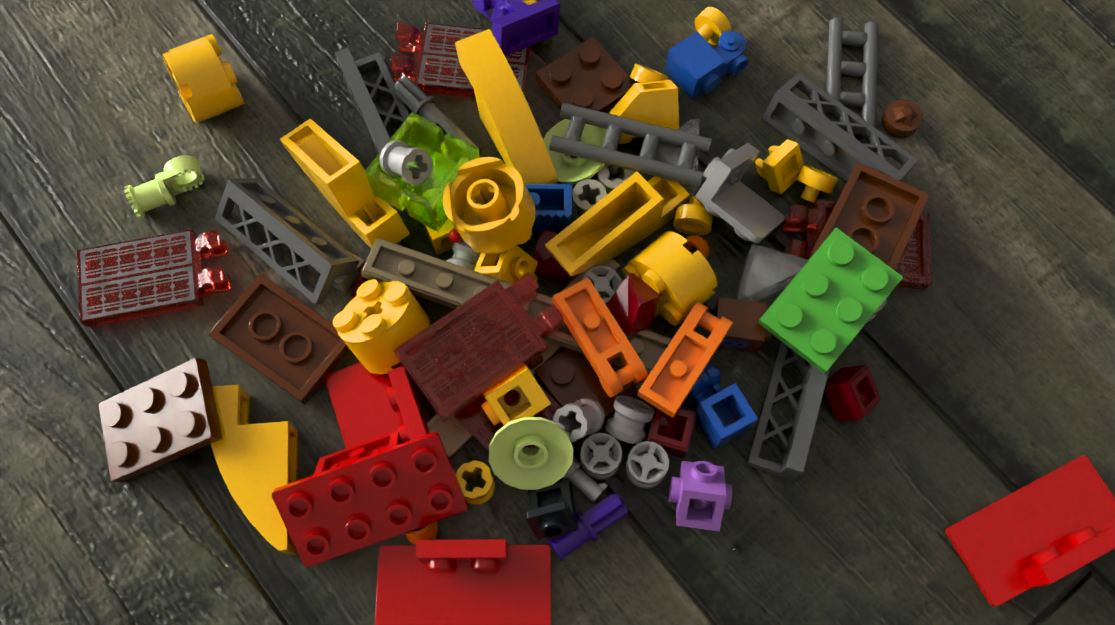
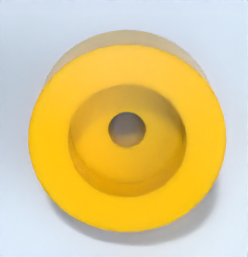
[694,7,731,45]
[630,63,669,83]
[796,164,838,203]
[673,196,714,236]

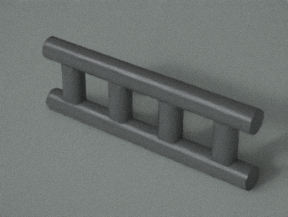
[825,18,879,144]
[549,103,712,187]

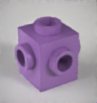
[669,461,732,532]

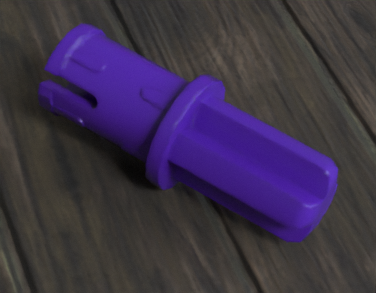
[547,494,628,561]

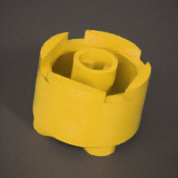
[161,34,244,123]
[443,157,536,253]
[621,231,717,326]
[333,279,433,375]

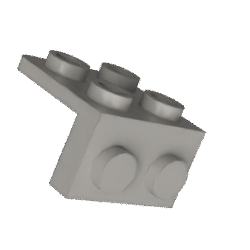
[695,143,785,244]

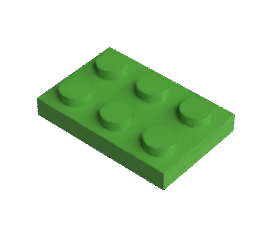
[758,228,903,374]

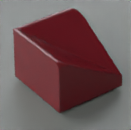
[533,229,569,285]
[606,273,661,336]
[824,364,881,421]
[646,407,697,458]

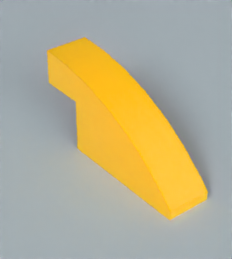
[455,29,558,184]
[280,119,410,249]
[545,171,690,277]
[211,384,298,555]

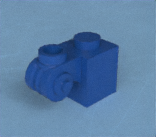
[665,31,750,100]
[688,362,758,450]

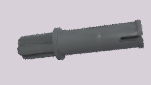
[394,76,482,164]

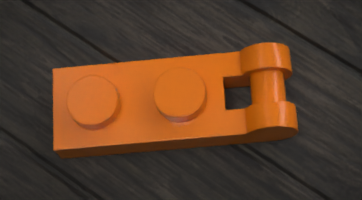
[552,277,648,397]
[637,302,734,418]

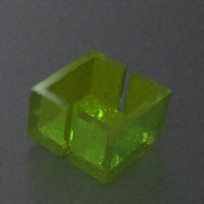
[364,112,480,232]

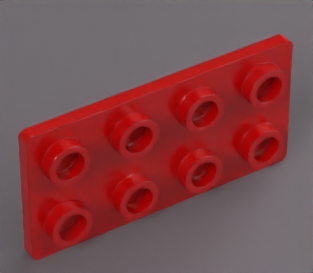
[325,361,430,448]
[272,430,467,567]
[945,455,1115,607]
[375,539,551,625]

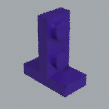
[472,0,560,56]

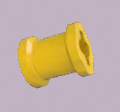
[456,460,495,505]

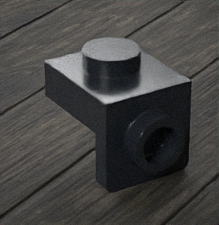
[525,478,579,540]

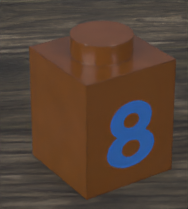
[712,297,771,353]

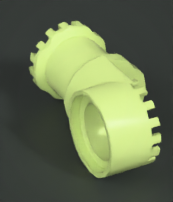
[124,155,205,219]

